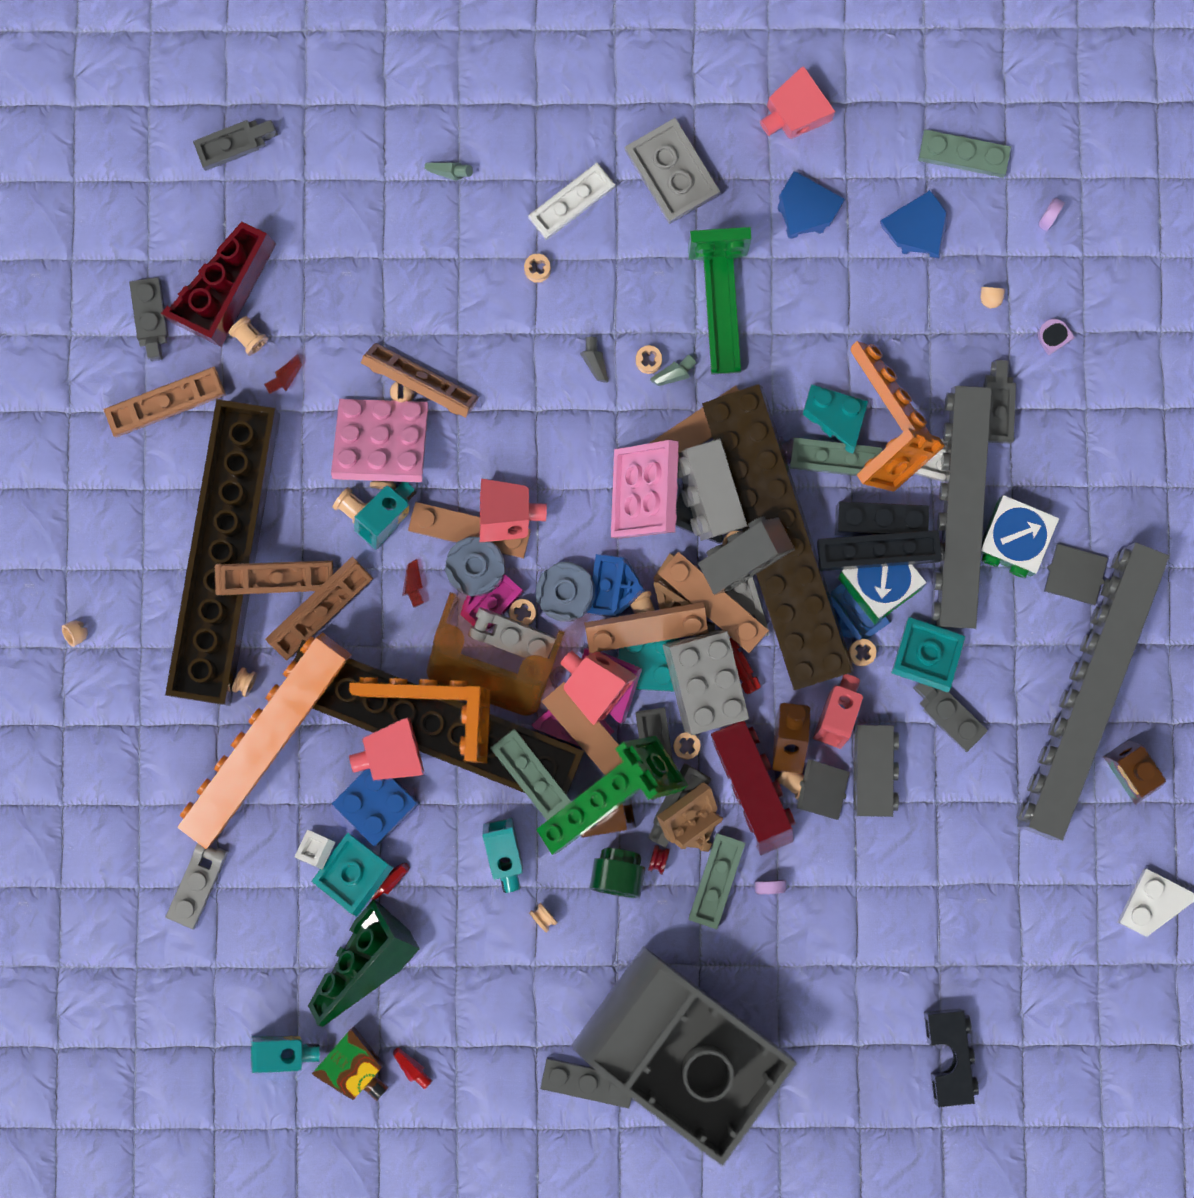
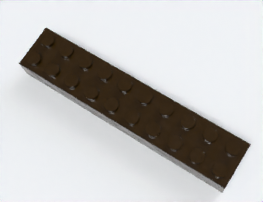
[702,384,854,691]
[165,399,280,706]
[294,639,584,795]

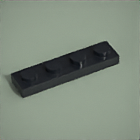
[817,530,942,571]

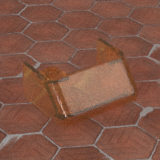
[426,592,565,716]

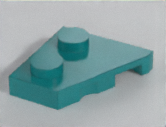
[802,384,868,454]

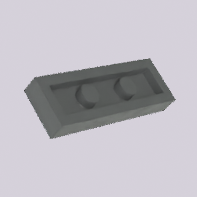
[540,1058,631,1109]

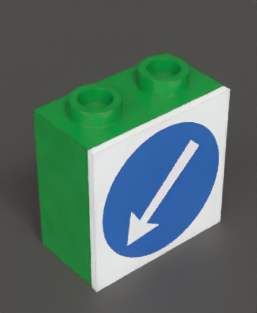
[981,495,1059,579]
[838,565,926,625]

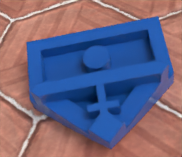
[777,171,845,239]
[880,190,947,258]
[587,554,645,617]
[830,584,891,640]

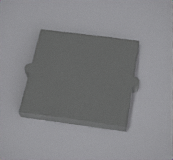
[1044,544,1108,605]
[796,759,850,820]

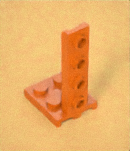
[851,341,945,492]
[349,677,491,763]

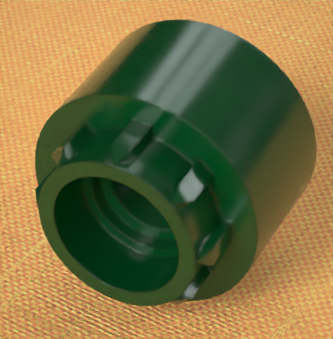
[589,848,645,898]

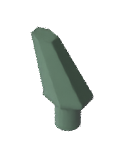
[424,162,473,181]
[650,355,696,386]

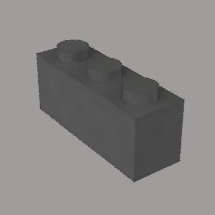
[698,516,795,595]
[854,725,899,817]

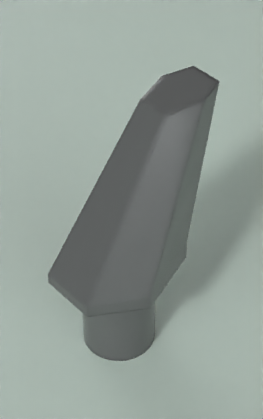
[580,337,609,383]

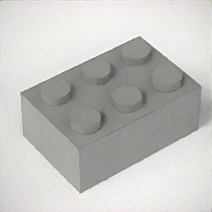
[677,439,747,541]
[663,629,749,735]

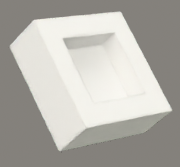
[294,830,335,870]

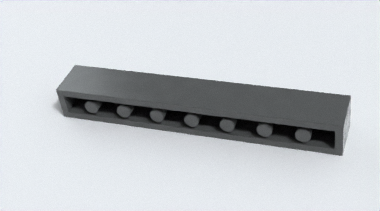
[932,386,992,629]

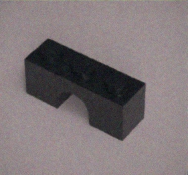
[834,501,929,536]
[924,1008,979,1108]

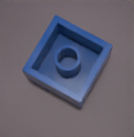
[331,769,420,847]

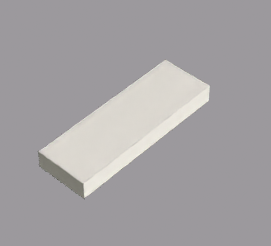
[528,163,615,241]

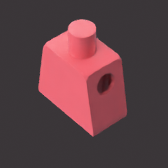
[760,66,835,139]
[480,479,547,542]
[560,650,637,725]
[813,674,863,749]
[349,718,425,780]

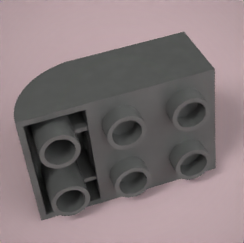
[571,946,797,1166]

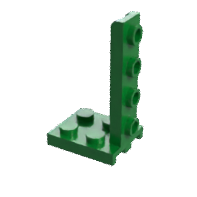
[688,227,752,375]
[536,736,689,855]

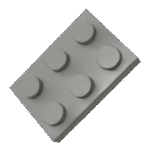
[625,118,720,224]

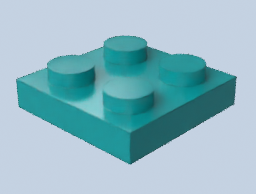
[891,617,966,692]
[618,638,679,692]
[311,832,393,917]

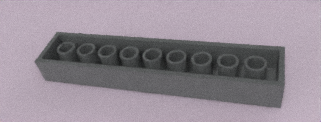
[1016,542,1170,841]

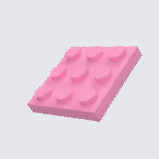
[331,399,429,482]
[611,440,679,539]

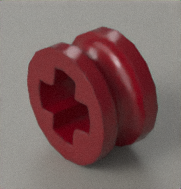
[648,844,670,875]

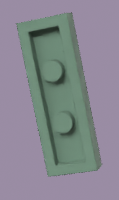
[918,130,1011,178]
[789,438,882,476]
[491,729,571,821]
[688,833,745,929]

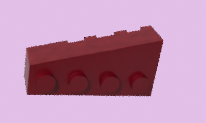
[160,221,276,347]
[711,721,796,856]

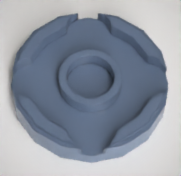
[445,537,505,596]
[536,562,595,622]

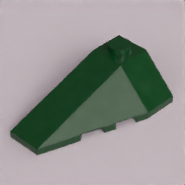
[308,899,420,1027]

